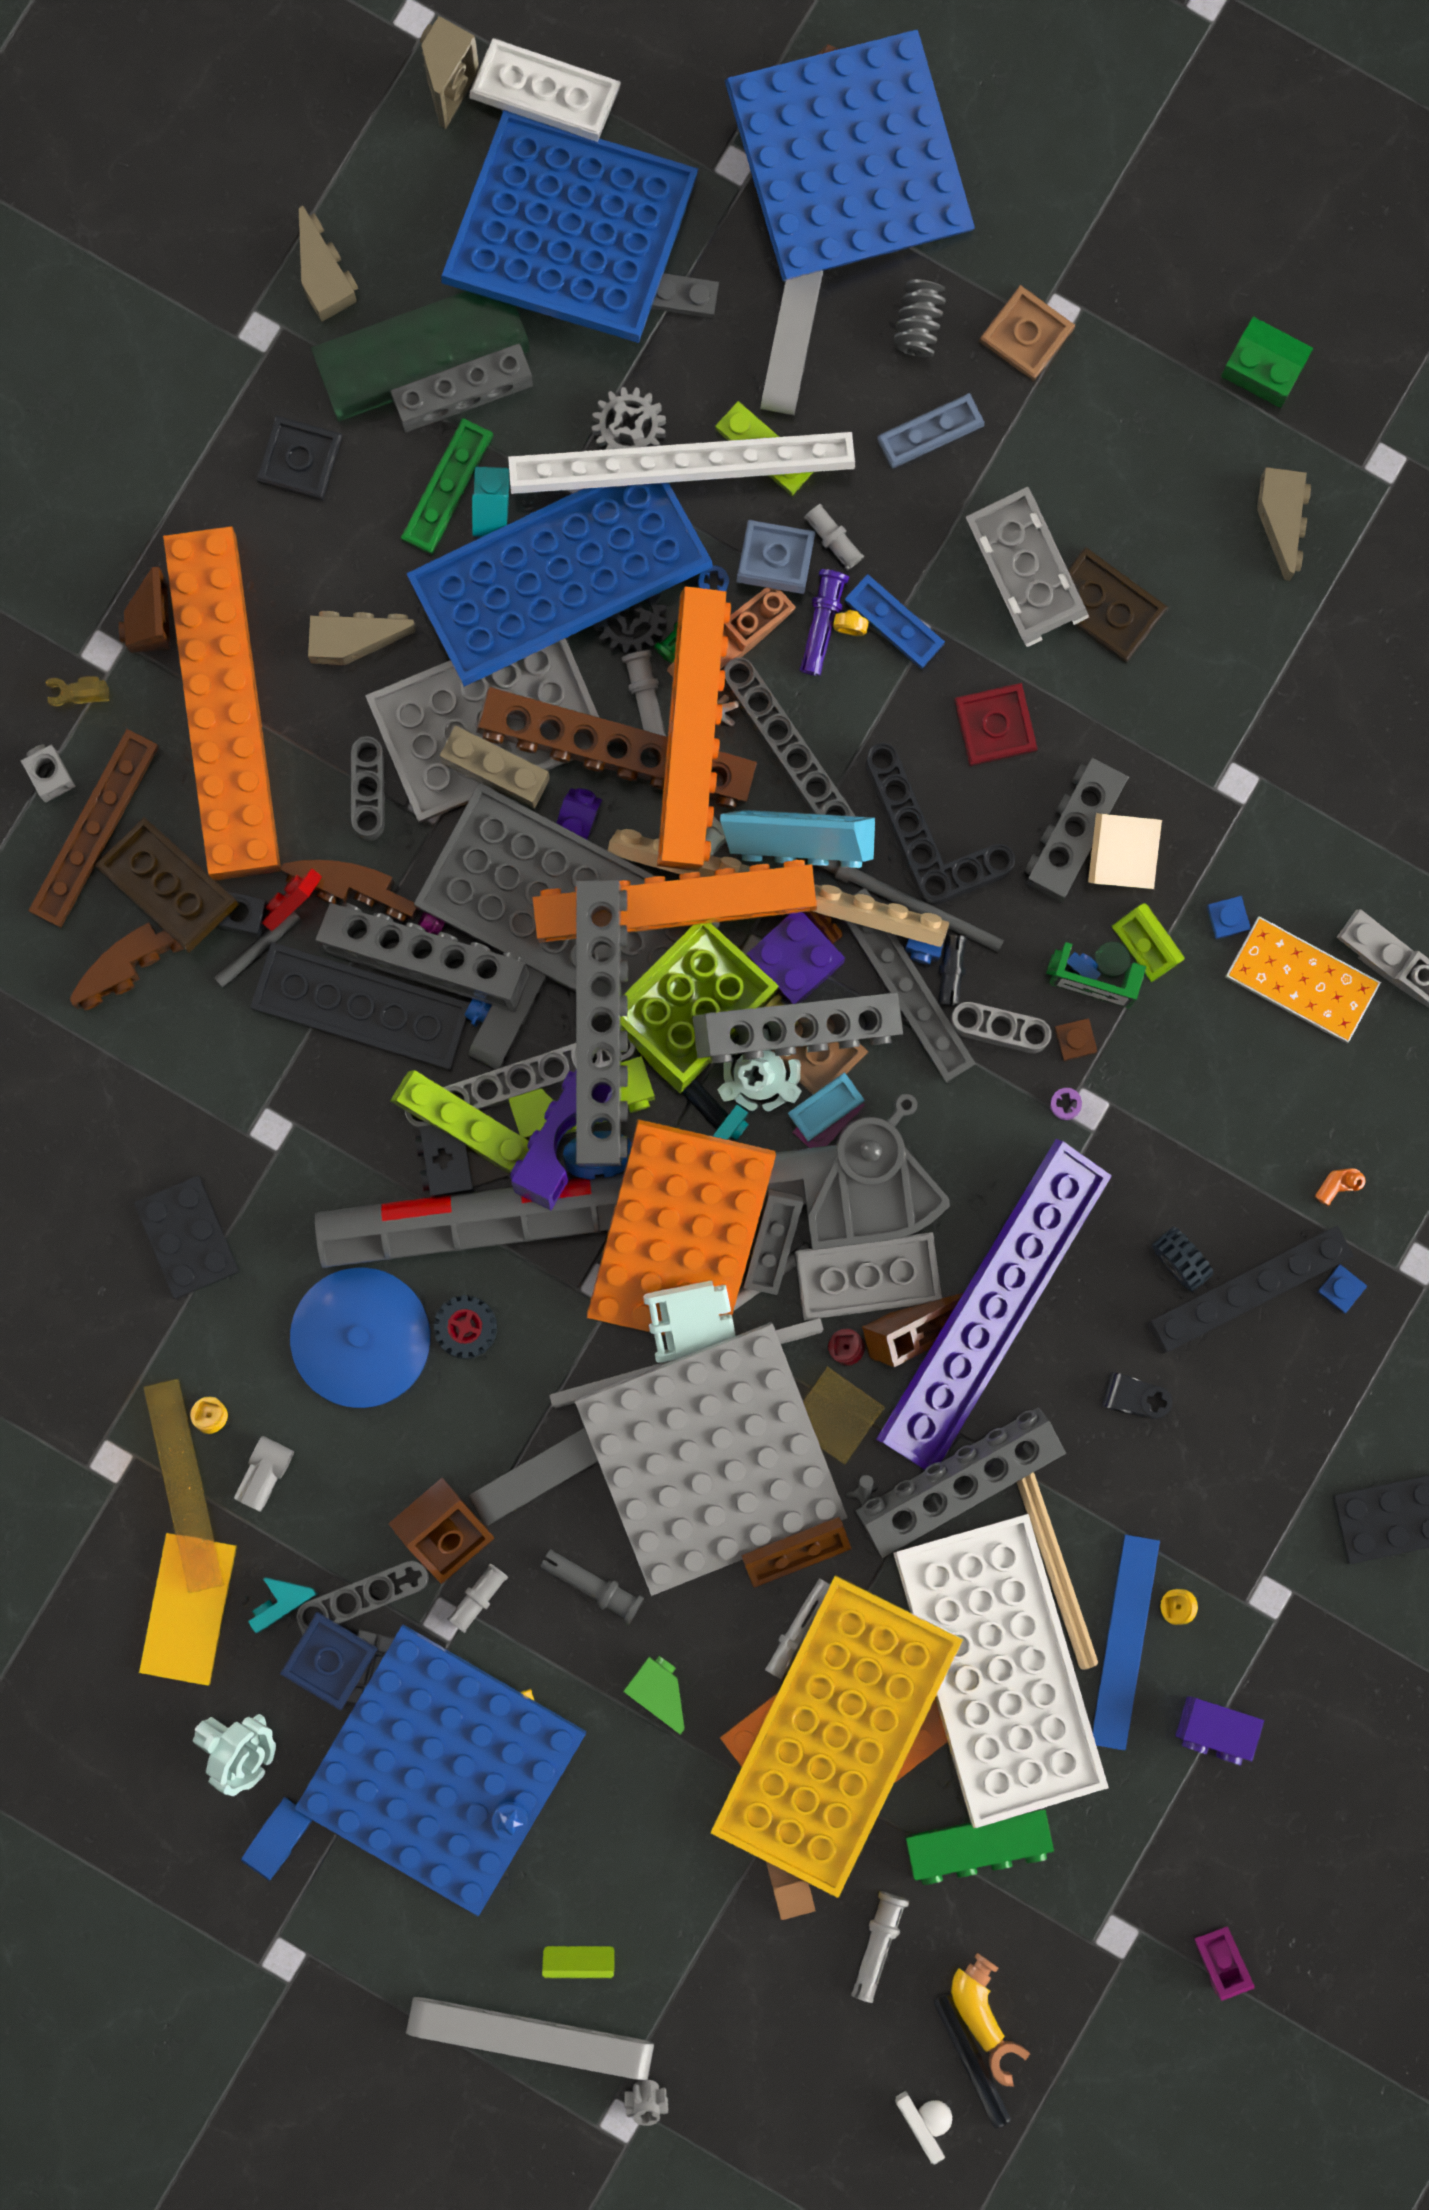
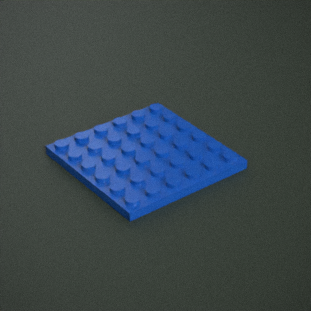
[725,29,975,281]
[441,110,699,343]
[295,1624,586,1916]

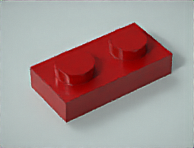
[262,868,322,931]

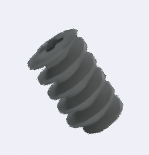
[893,279,946,357]

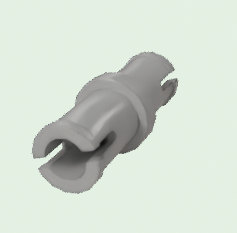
[804,503,864,571]
[447,1563,508,1633]

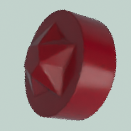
[828,1329,865,1366]

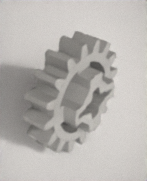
[592,387,666,450]

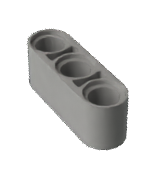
[950,1002,1051,1053]

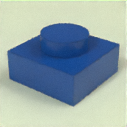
[1207,896,1251,940]
[905,938,944,965]
[1065,952,1101,980]
[1317,1264,1367,1314]

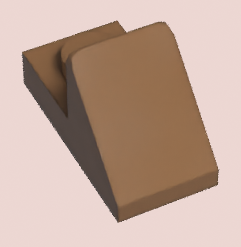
[766,1862,816,1920]

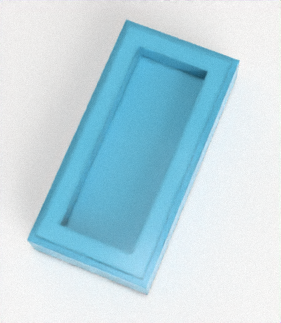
[788,1072,865,1142]

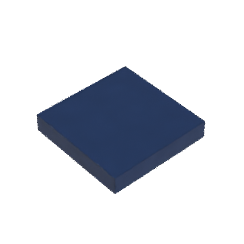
[280,1612,378,1710]

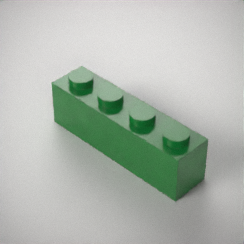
[904,1808,1054,1885]

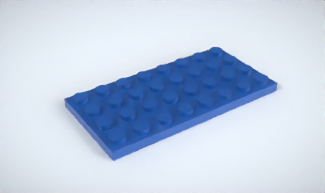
[406,482,713,687]

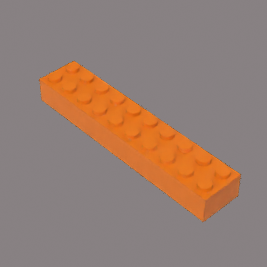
[163,526,281,881]

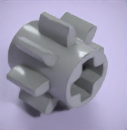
[624,2080,668,2126]

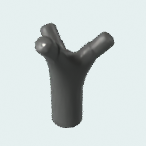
[845,1475,878,1507]

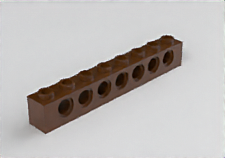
[476,687,757,809]

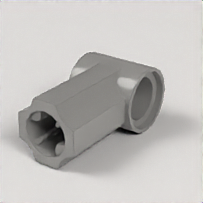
[234,1436,294,1512]

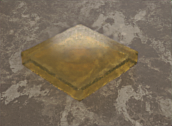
[803,1367,885,1465]

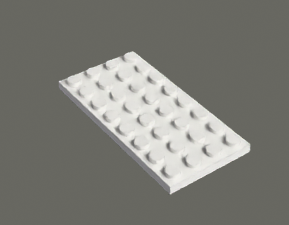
[893,1514,1108,1828]

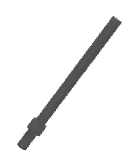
[817,860,1004,952]

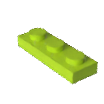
[715,401,813,496]

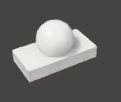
[895,2091,952,2164]

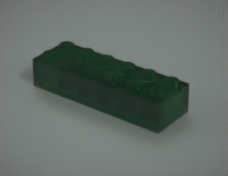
[311,291,530,421]

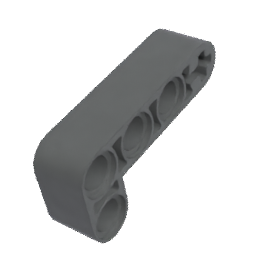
[297,1561,430,1635]

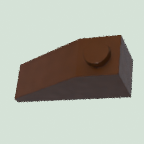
[862,1292,964,1367]

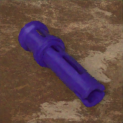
[799,569,850,676]

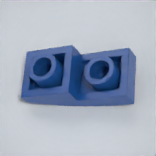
[241,1797,313,1881]

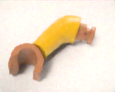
[951,1953,1030,2086]

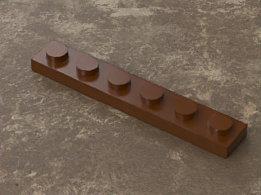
[28,729,159,928]

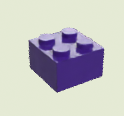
[746,912,845,1005]
[1175,1696,1265,1765]

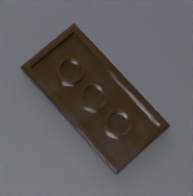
[95,817,239,953]

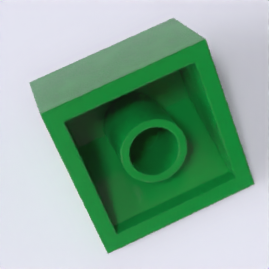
[1221,317,1313,408]

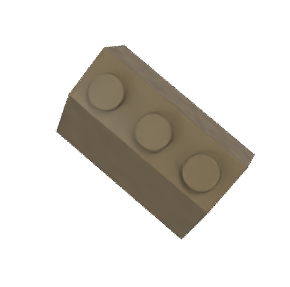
[420,16,479,129]

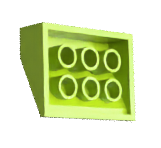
[621,923,779,1093]

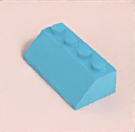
[720,810,875,868]

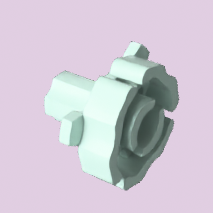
[717,1029,802,1111]
[192,1714,276,1796]

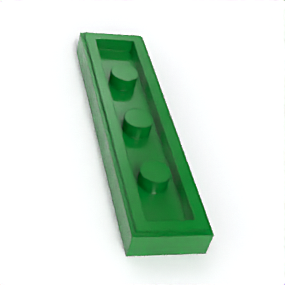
[401,418,493,555]

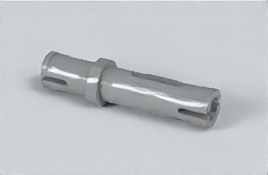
[765,1579,830,1680]

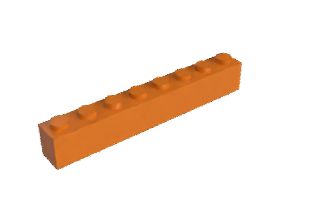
[657,587,731,871]
[533,860,817,943]

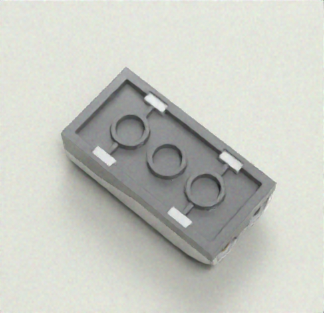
[966,487,1089,647]

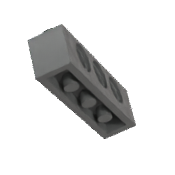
[391,343,533,433]
[1024,758,1129,903]

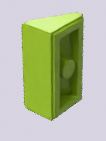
[1112,903,1185,982]
[542,1946,615,1978]

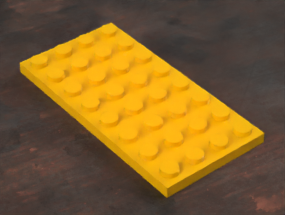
[711,1576,963,1898]

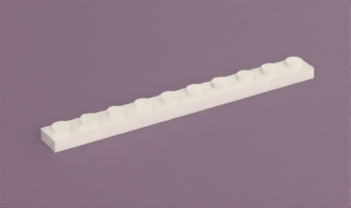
[508,432,855,494]

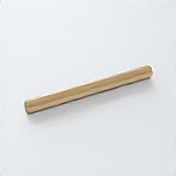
[1017,1472,1098,1670]

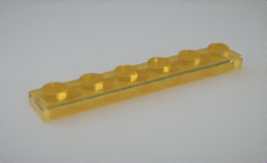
[144,1379,224,1593]

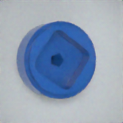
[492,1802,528,1840]

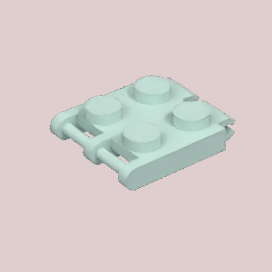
[643,1280,736,1363]

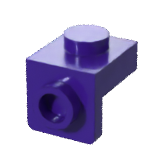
[556,788,603,840]

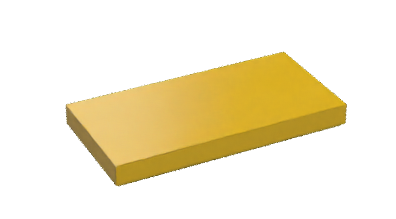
[139,1533,237,1686]

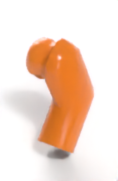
[1314,1168,1366,1206]

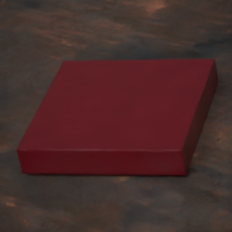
[954,683,1038,766]

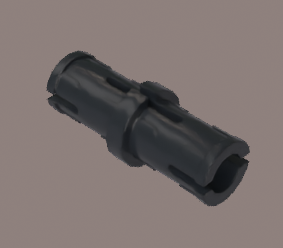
[938,935,967,1006]

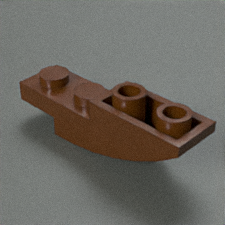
[280,860,420,923]
[70,922,184,1010]

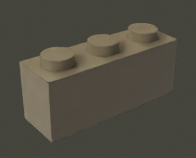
[439,725,550,809]

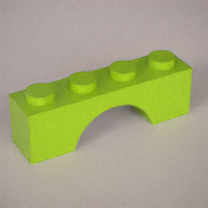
[509,1056,655,1140]
[390,1070,529,1174]

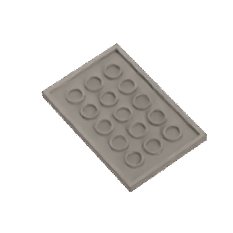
[365,638,610,823]

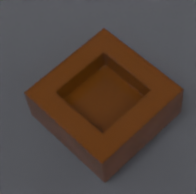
[1054,1018,1098,1061]

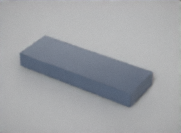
[877,393,985,469]

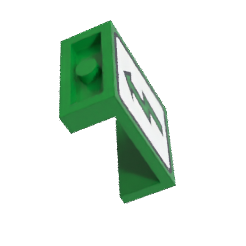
[1046,942,1146,1008]

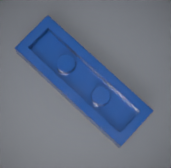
[844,574,945,670]

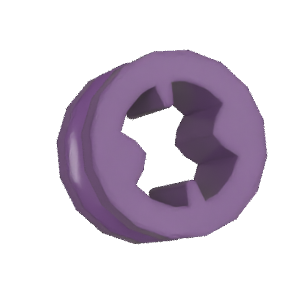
[1050,1088,1082,1120]

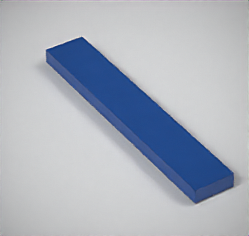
[1092,1535,1160,1750]

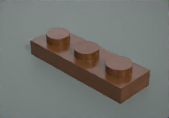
[741,1517,852,1588]

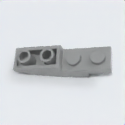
[1336,909,1429,1008]

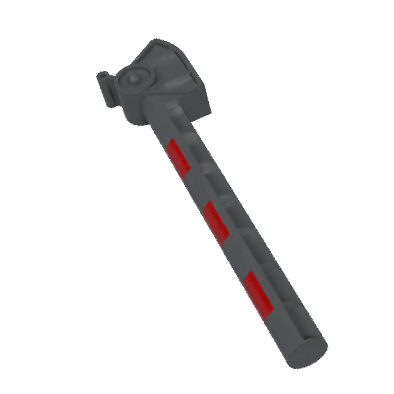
[315,1094,950,1268]

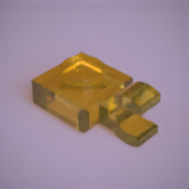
[46,676,110,706]

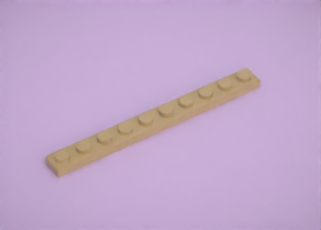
[608,829,949,947]

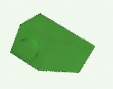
[624,1656,685,1734]

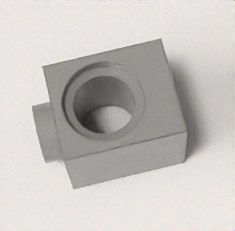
[21,744,76,803]

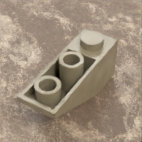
[299,206,358,322]
[1257,468,1311,581]
[308,611,416,665]

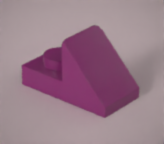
[1195,1926,1255,2001]

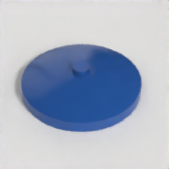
[290,1268,431,1408]

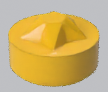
[833,610,869,636]
[190,1397,228,1434]
[1161,1589,1198,1625]

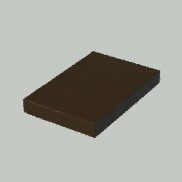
[1068,547,1168,663]

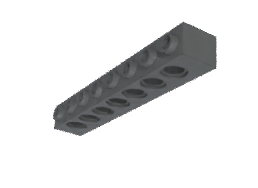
[576,880,628,1167]

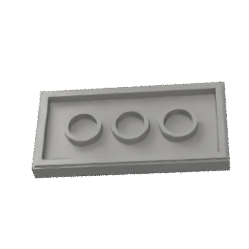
[794,1232,942,1320]

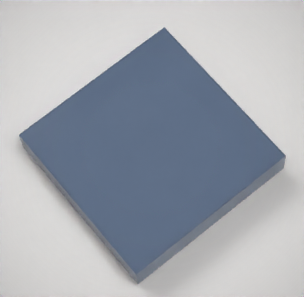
[736,520,815,594]

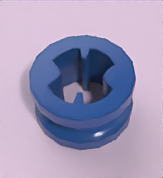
[698,565,729,591]

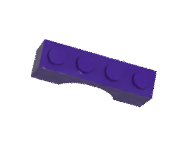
[510,1070,612,1211]

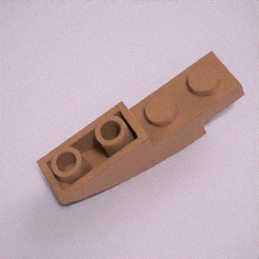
[667,588,796,677]

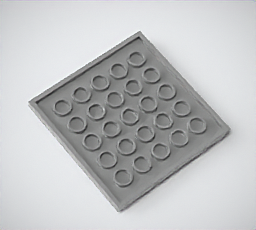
[575,1322,847,1596]

